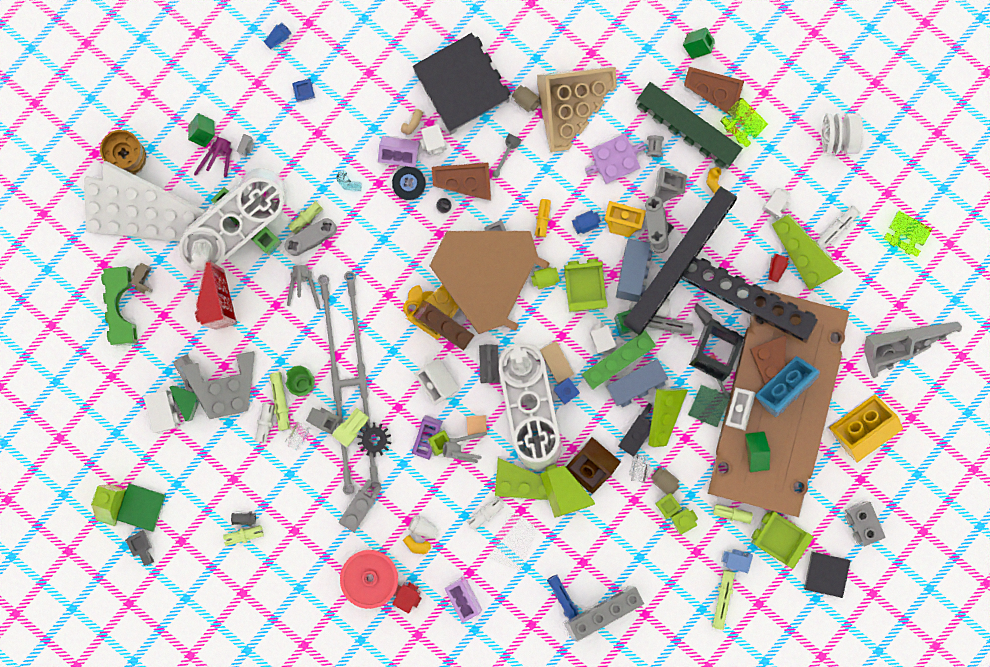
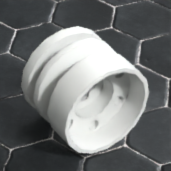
[821,113,863,154]

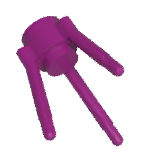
[194,137,233,177]

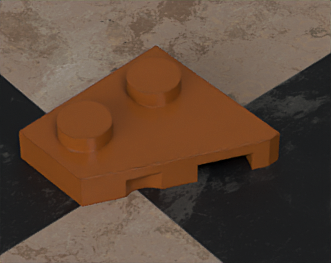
[750,335,787,385]

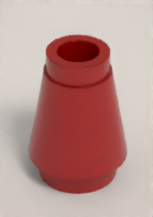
[768,253,789,283]

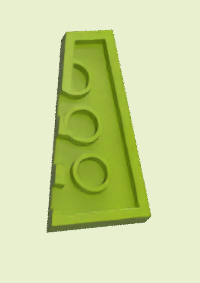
[771,214,844,290]

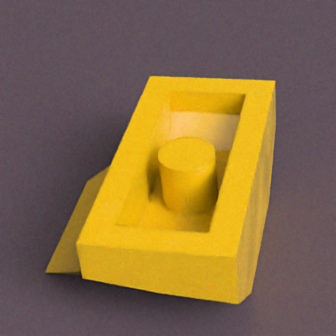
[604,201,646,238]

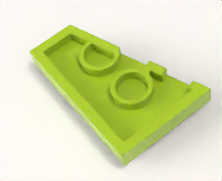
[648,388,688,447]
[495,458,548,500]

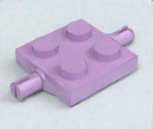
[584,134,646,184]

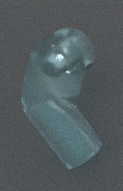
[336,170,362,191]

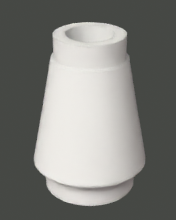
[408,516,438,539]

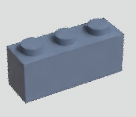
[615,238,653,302]
[606,359,668,408]

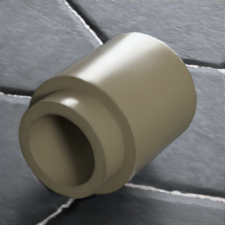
[511,85,540,112]
[651,467,680,495]

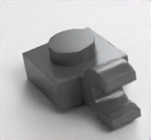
[125,530,154,566]

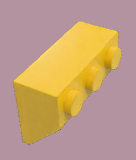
[829,394,903,463]

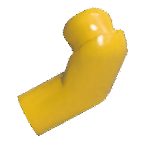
[706,167,722,194]
[402,534,431,555]

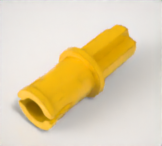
[534,199,551,237]

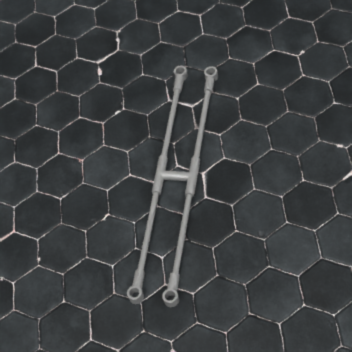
[317,271,381,495]

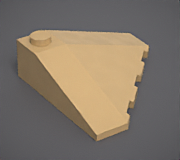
[537,67,617,152]

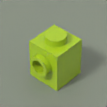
[670,507,698,535]

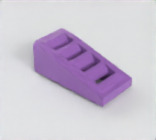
[411,415,443,460]

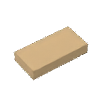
[540,341,574,384]

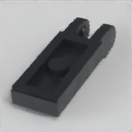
[618,403,652,457]

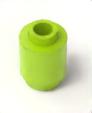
[531,267,560,290]

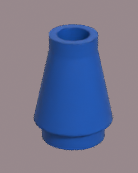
[263,22,292,49]

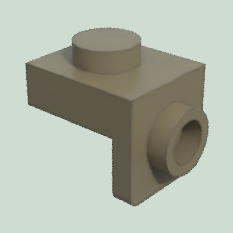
[130,263,153,294]

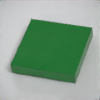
[116,483,166,532]

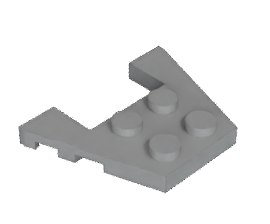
[180,351,255,419]

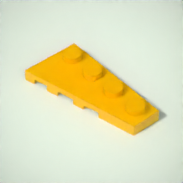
[405,285,459,340]

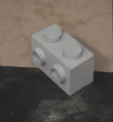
[845,501,886,547]

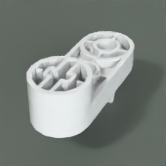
[179,168,285,271]
[499,343,562,470]

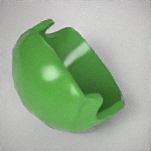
[285,365,315,397]

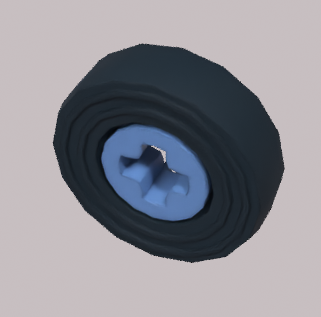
[392,166,426,200]

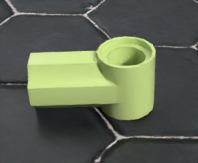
[332,407,369,448]

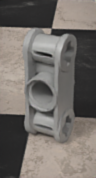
[645,196,669,253]
[284,218,337,256]

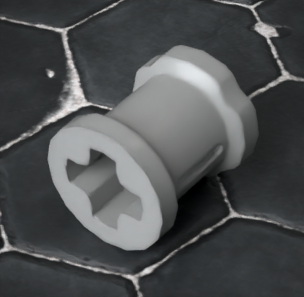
[646,135,664,157]

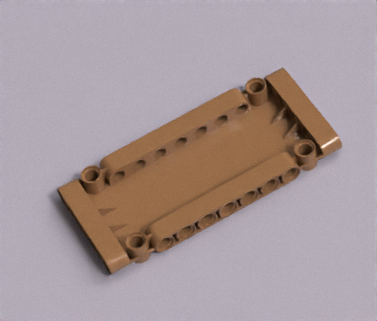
[707,289,850,517]

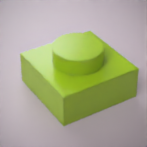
[655,493,682,520]

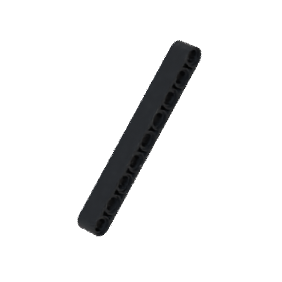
[623,186,738,336]

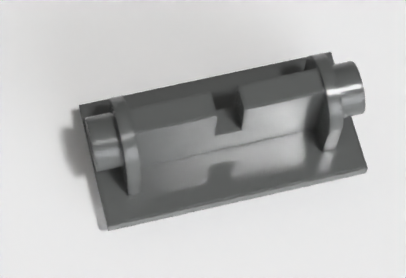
[479,344,500,383]

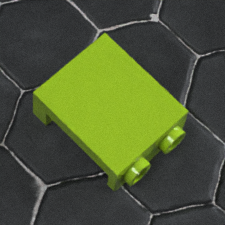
[564,259,608,313]
[751,510,814,569]

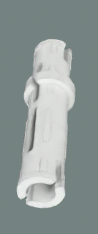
[816,205,861,250]

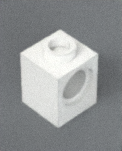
[590,323,616,354]

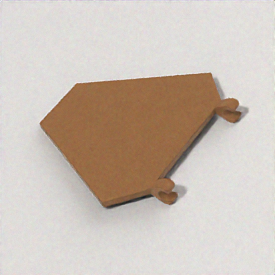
[429,231,550,334]

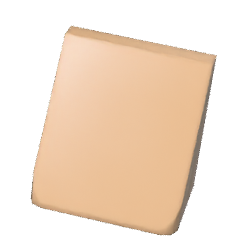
[466,415,487,435]

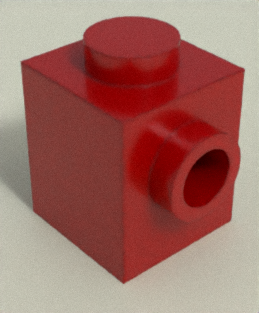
[392,581,422,614]

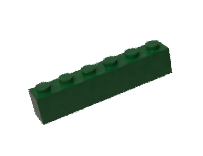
[635,82,743,169]

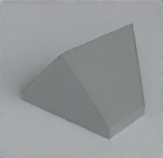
[654,167,687,203]

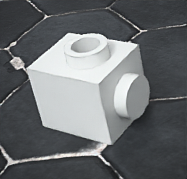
[420,124,446,156]

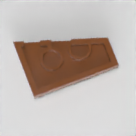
[683,67,744,118]
[431,163,491,201]

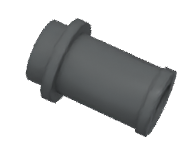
[231,511,256,527]

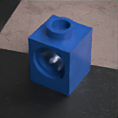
[553,378,580,405]

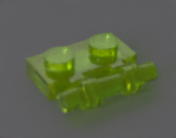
[720,98,768,148]
[883,211,932,257]

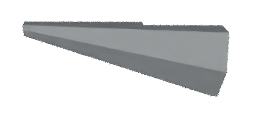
[864,322,962,378]

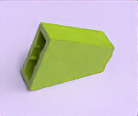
[540,464,596,518]
[91,484,126,527]

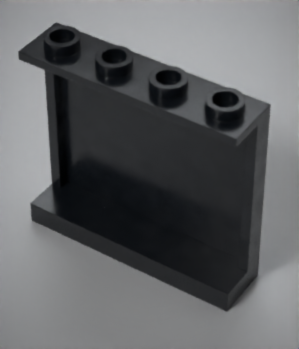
[412,33,511,135]

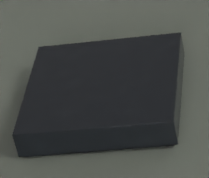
[804,551,851,598]

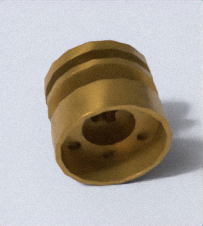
[100,130,147,175]

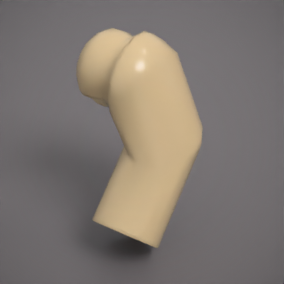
[400,109,423,135]

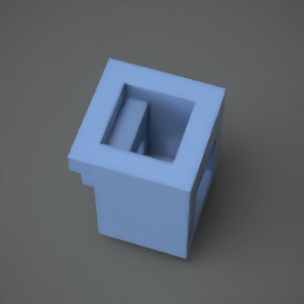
[721,549,753,573]

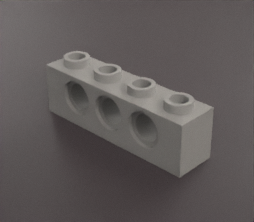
[564,586,645,642]

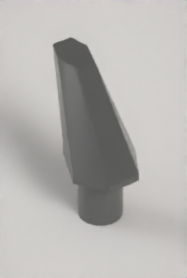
[694,303,720,326]

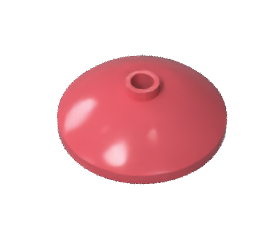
[340,550,398,609]

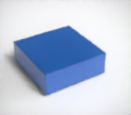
[292,78,316,102]

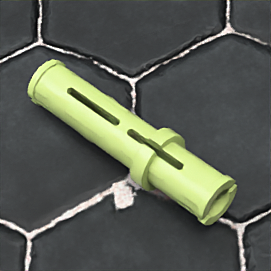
[269,372,291,431]
[712,570,736,630]

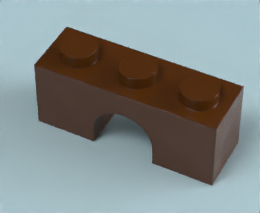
[413,300,475,351]

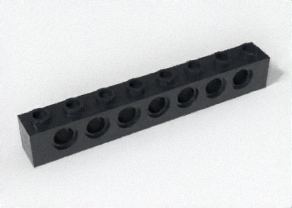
[681,258,818,343]

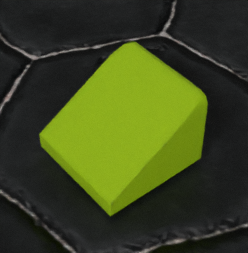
[428,429,449,456]

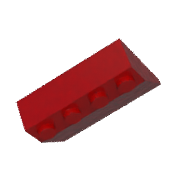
[194,261,237,330]

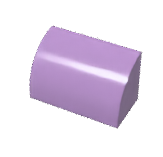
[378,136,420,167]
[444,576,482,623]

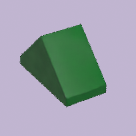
[169,385,199,422]
[745,431,770,472]

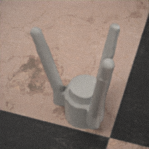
[287,265,320,309]
[443,432,487,463]

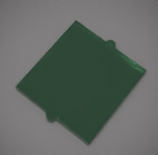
[688,384,731,427]

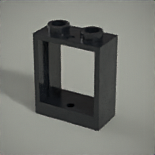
[689,320,745,382]

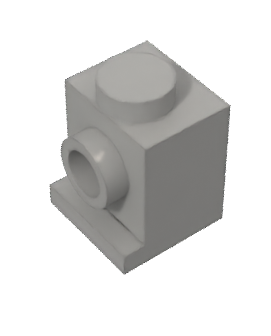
[306,407,341,434]

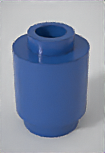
[572,210,601,235]

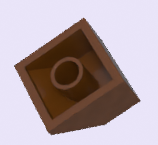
[565,437,621,494]

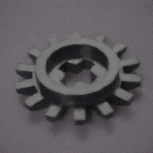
[357,422,392,457]

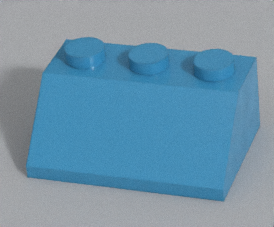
[755,356,820,417]

